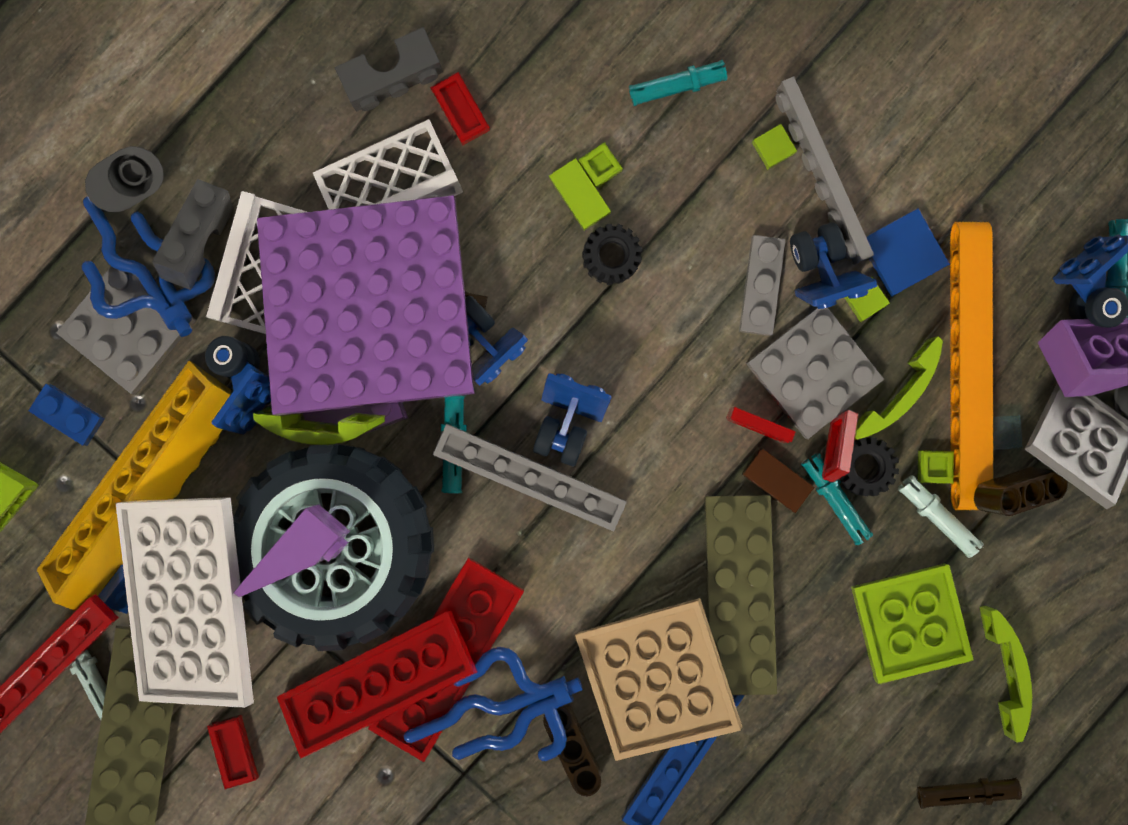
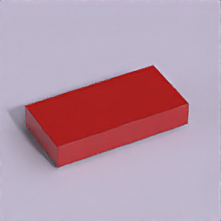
[430,72,490,146]
[726,407,796,443]
[822,410,858,483]
[207,715,259,789]

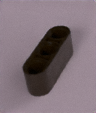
[974,467,1068,516]
[543,704,601,797]

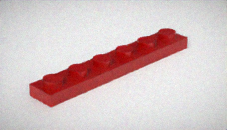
[0,594,119,735]

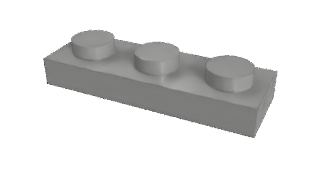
[739,235,786,336]

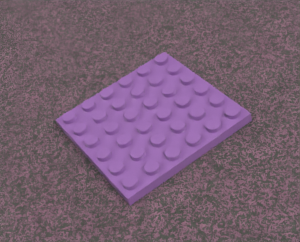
[257,195,475,416]

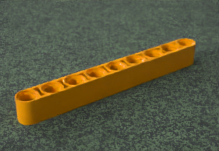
[950,222,993,510]

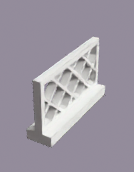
[313,119,463,210]
[206,191,306,334]

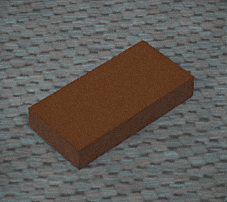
[742,448,815,513]

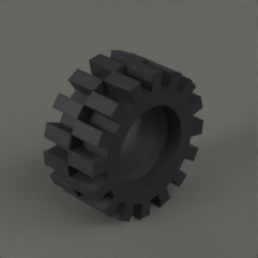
[582,223,642,285]
[840,437,899,496]

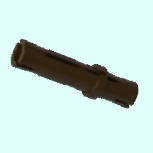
[916,777,1022,809]

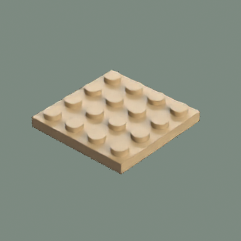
[575,598,742,761]

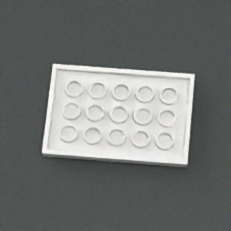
[116,497,254,708]

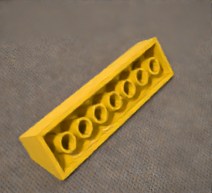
[37,360,233,611]

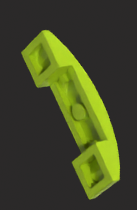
[855,336,943,440]
[253,406,385,445]
[980,606,1032,742]

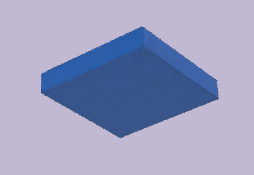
[866,208,950,297]

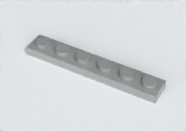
[775,76,874,265]
[433,423,627,532]

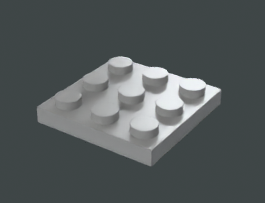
[56,267,196,395]
[746,308,884,439]
[1025,382,1128,509]

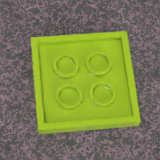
[851,563,974,684]

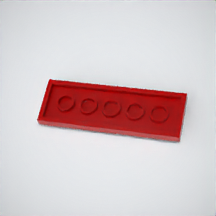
[368,558,524,762]
[277,611,478,759]

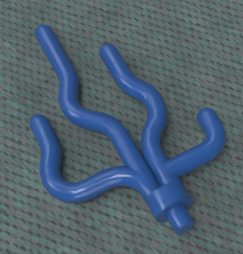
[82,196,215,337]
[404,647,583,761]

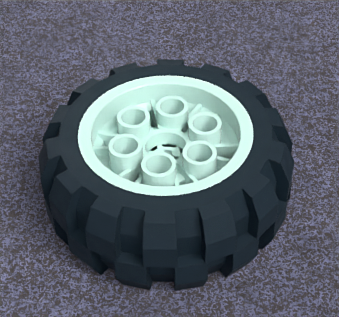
[233,444,434,651]

